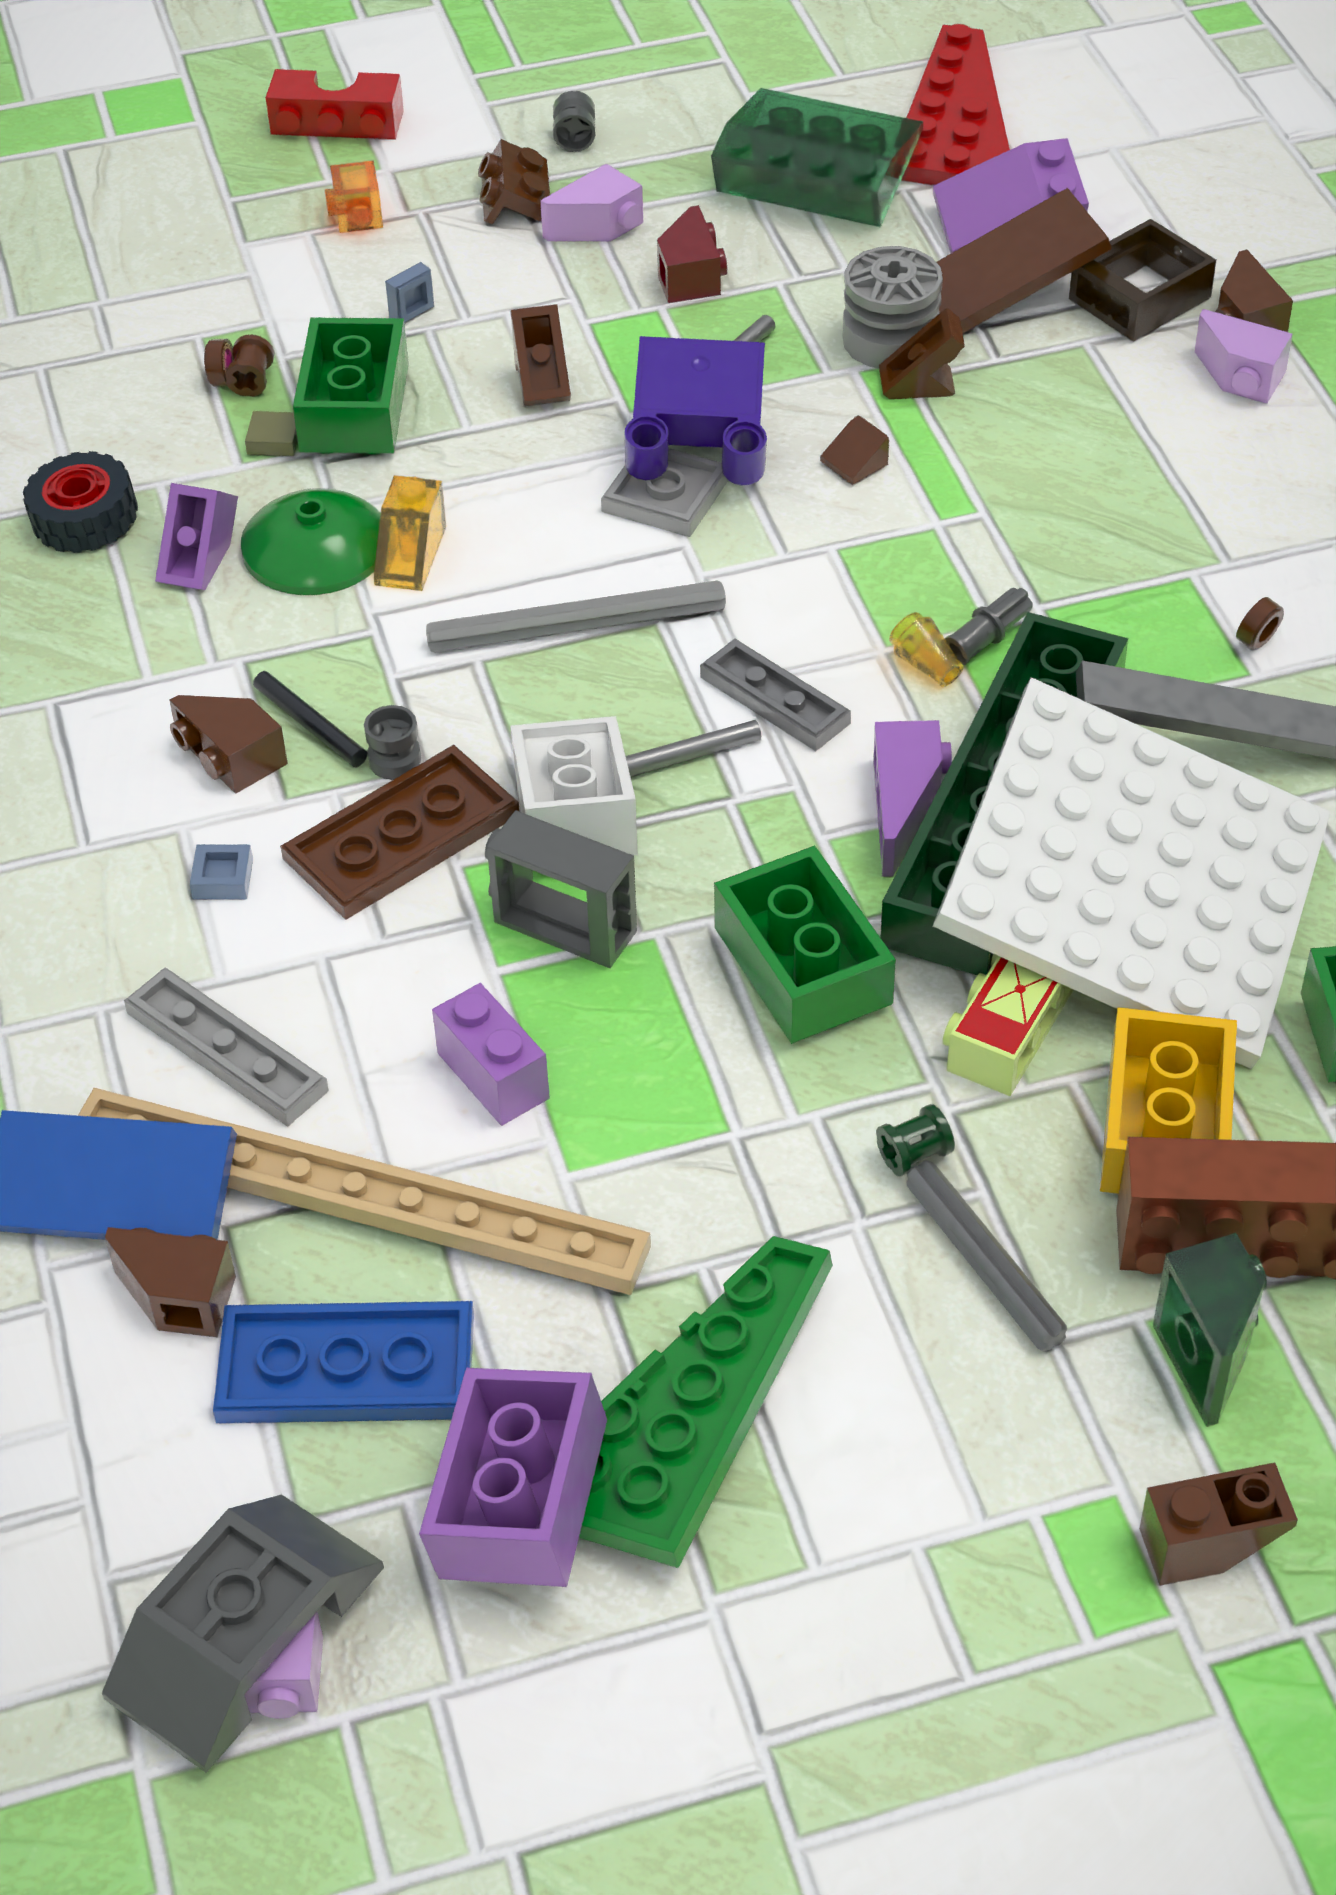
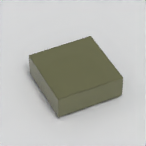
[245,411,298,456]

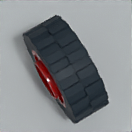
[23,451,138,553]

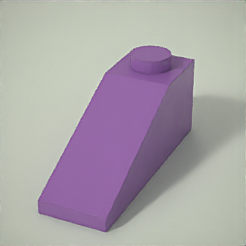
[873,720,952,877]

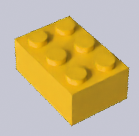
[1100,1007,1237,1194]

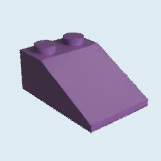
[932,138,1089,254]

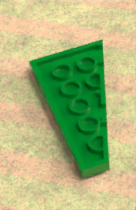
[579,1236,833,1568]

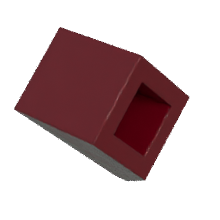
[657,205,727,303]

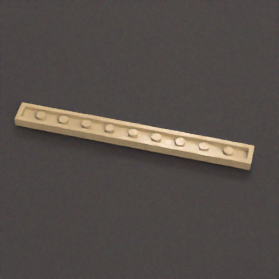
[78,1088,651,1295]

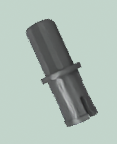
[943,588,1033,666]

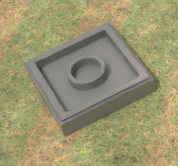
[601,448,728,537]

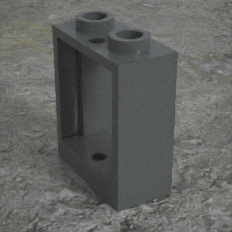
[485,810,637,968]

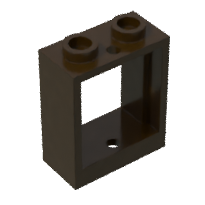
[1069,218,1216,342]

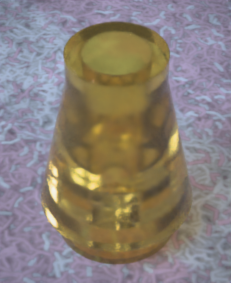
[889,612,964,687]

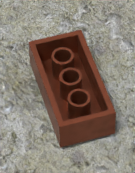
[1116,1137,1336,1280]

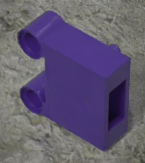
[624,336,767,486]

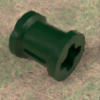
[876,1104,955,1176]

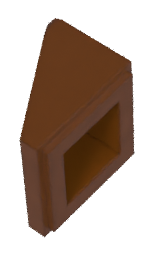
[820,415,889,485]

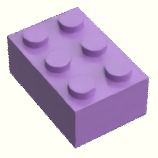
[419,1368,607,1587]

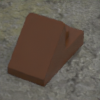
[510,304,571,407]
[879,308,965,399]

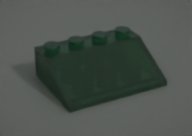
[711,88,924,227]

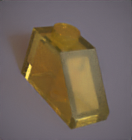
[373,475,447,591]

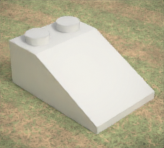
[510,716,638,855]

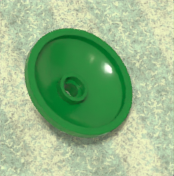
[241,488,389,595]

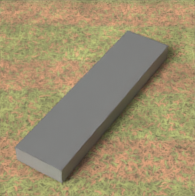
[124,967,329,1127]

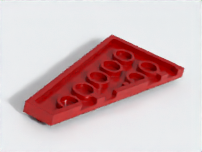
[888,24,1010,185]

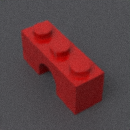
[266,69,404,140]

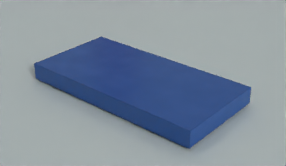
[0,1110,237,1240]
[213,1301,474,1424]

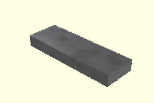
[700,638,851,751]

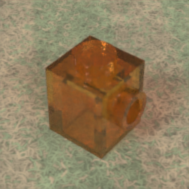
[324,160,383,233]

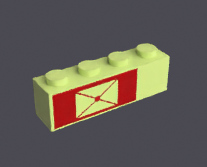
[943,954,1074,1096]

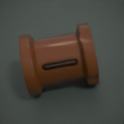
[225,334,275,397]

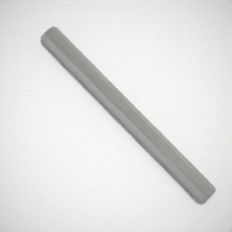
[426,580,726,653]

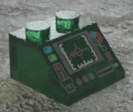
[1153,1233,1267,1427]

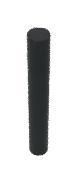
[253,671,368,767]

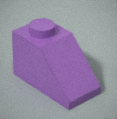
[155,483,238,590]

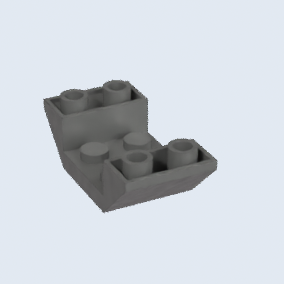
[102,1494,384,1773]

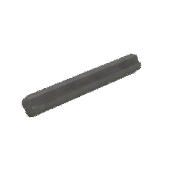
[906,1160,1067,1352]

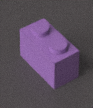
[432,982,550,1126]

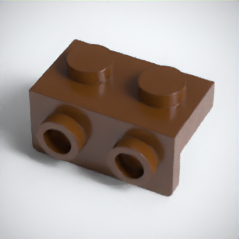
[478,139,550,224]

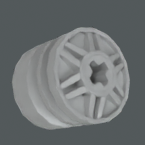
[843,246,943,368]

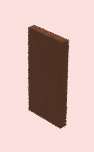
[936,188,1112,333]
[280,745,520,920]

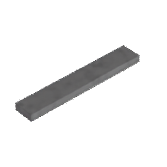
[1076,661,1336,759]

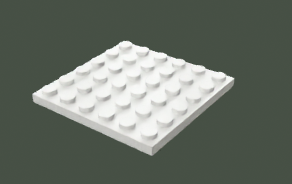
[933,677,1331,1069]

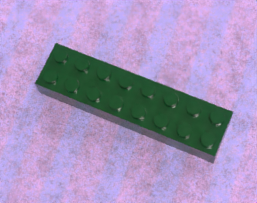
[880,612,1128,975]

